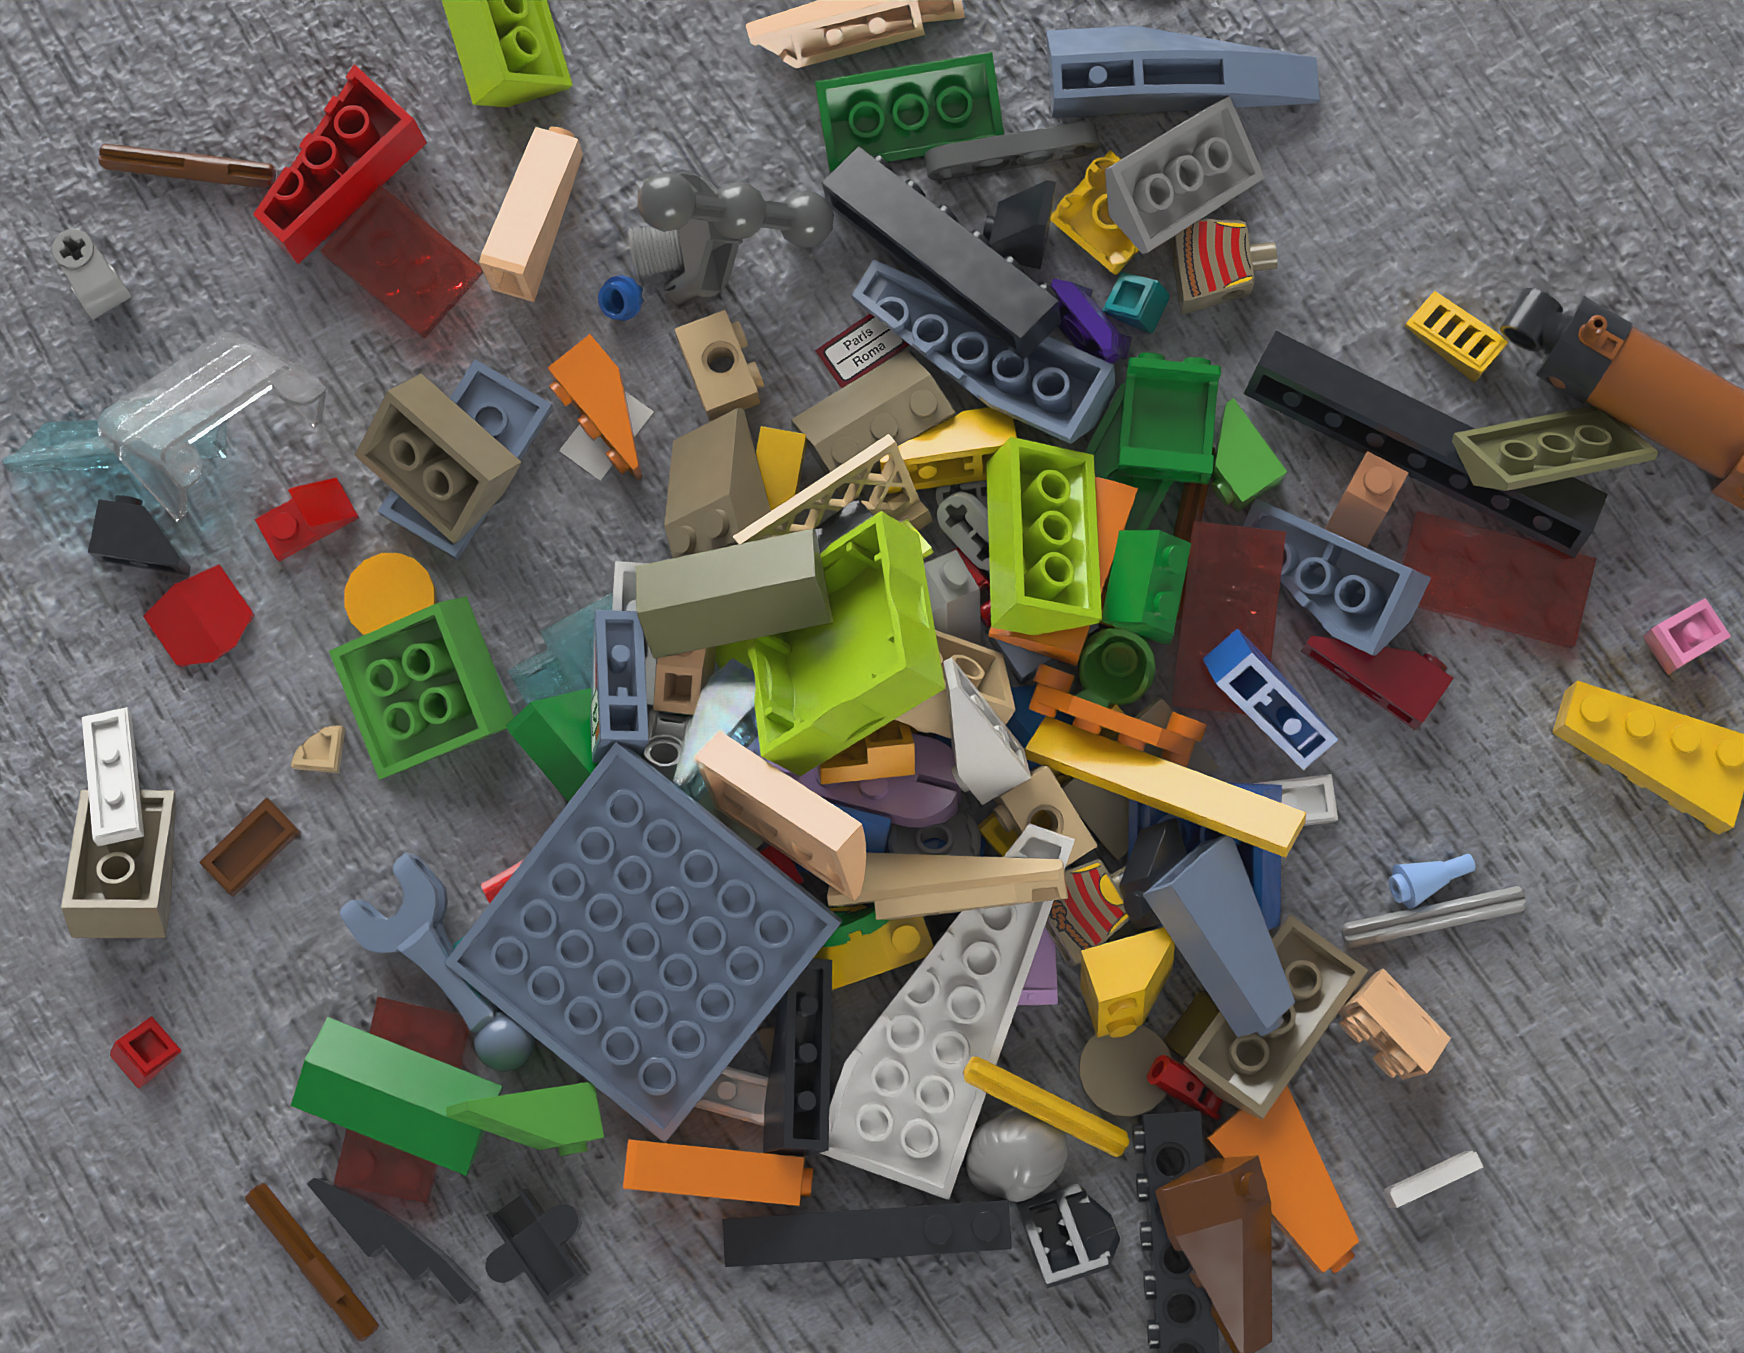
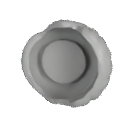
[966,1107,1068,1202]

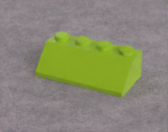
[442,0,573,107]
[986,437,1102,635]

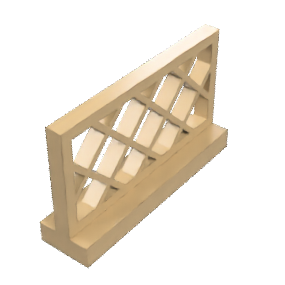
[733,434,933,545]

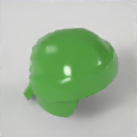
[1075,627,1156,708]

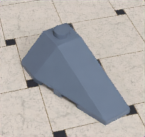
[1236,498,1431,656]

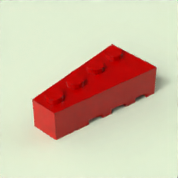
[253,64,427,264]

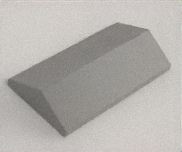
[1105,96,1265,254]

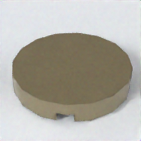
[1078,1025,1171,1117]

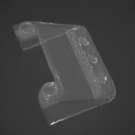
[98,332,327,522]

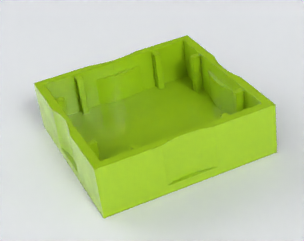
[747,511,945,776]

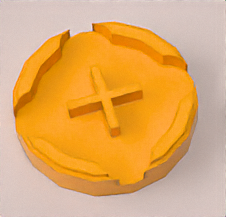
[344,553,437,635]

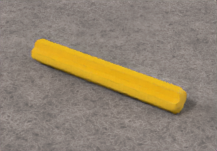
[963,1056,1130,1157]

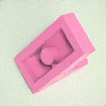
[1643,598,1731,675]

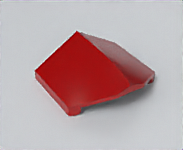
[143,564,255,667]

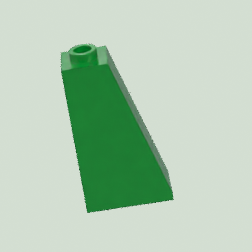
[506,688,599,802]

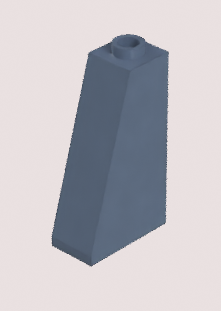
[1143,835,1295,1037]

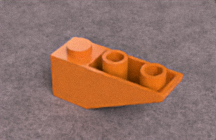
[547,334,642,481]

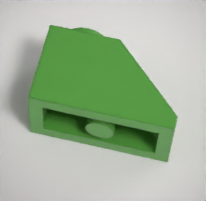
[1211,398,1287,513]

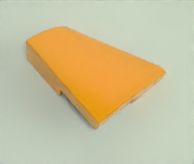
[817,720,915,784]

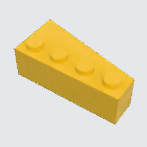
[1552,680,1744,835]

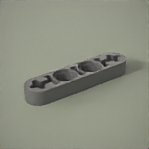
[924,121,1100,181]

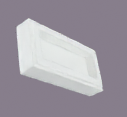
[1382,1151,1483,1208]

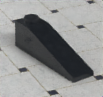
[763,958,832,1156]

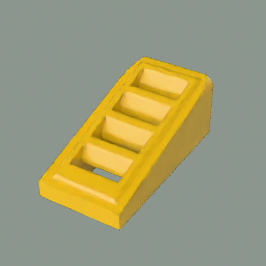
[1405,291,1509,383]

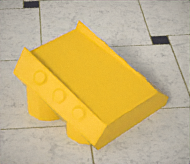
[1051,149,1139,275]

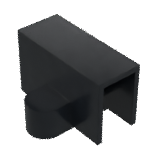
[485,1189,589,1303]

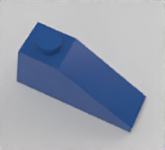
[1203,628,1339,770]

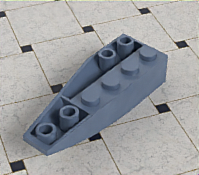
[1046,26,1320,118]

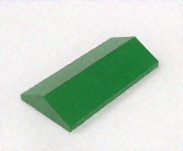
[815,51,1004,171]
[291,1017,504,1176]

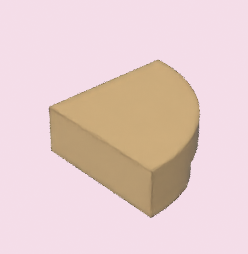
[291,726,345,774]

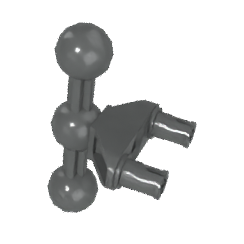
[637,171,834,308]

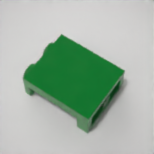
[1116,352,1221,484]

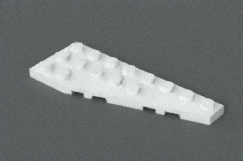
[820,823,1075,1200]

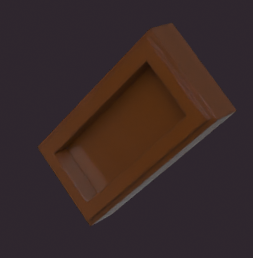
[199,798,301,897]

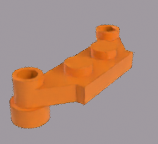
[1028,663,1207,767]

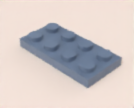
[378,359,554,561]

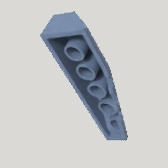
[852,260,1116,444]

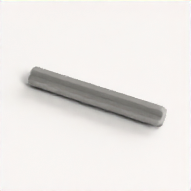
[1341,886,1526,948]

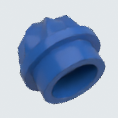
[598,275,645,321]

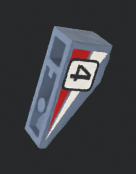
[590,610,649,763]

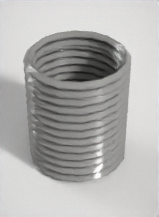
[628,226,685,277]

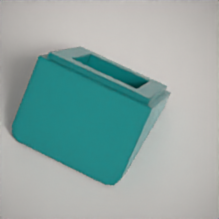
[1102,272,1170,333]

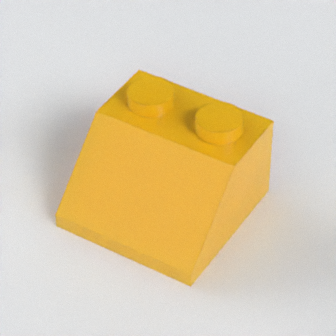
[1080,927,1175,1038]

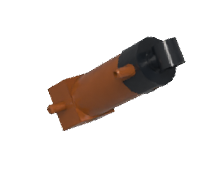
[1500,288,1744,511]

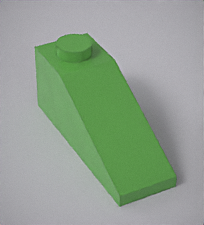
[446,1082,604,1156]

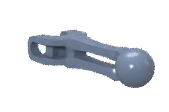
[340,852,535,1072]

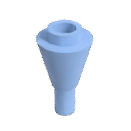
[1388,854,1476,909]

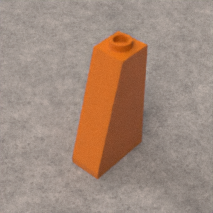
[1204,1086,1360,1274]
[623,1139,814,1206]

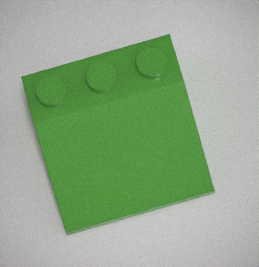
[329,596,514,780]

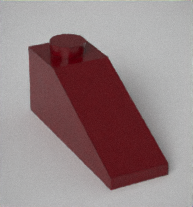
[1300,635,1454,730]

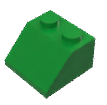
[1101,530,1191,645]

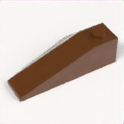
[1155,1155,1272,1353]

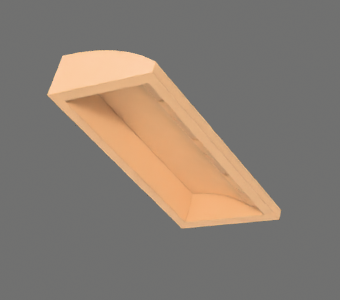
[694,731,866,901]

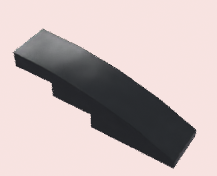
[307,1178,481,1304]

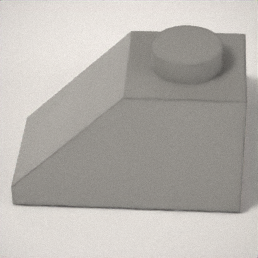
[924,550,981,646]

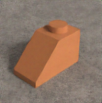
[1324,451,1408,548]

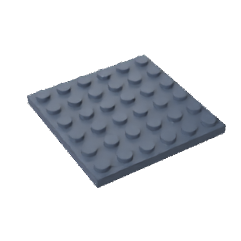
[444,742,843,1143]

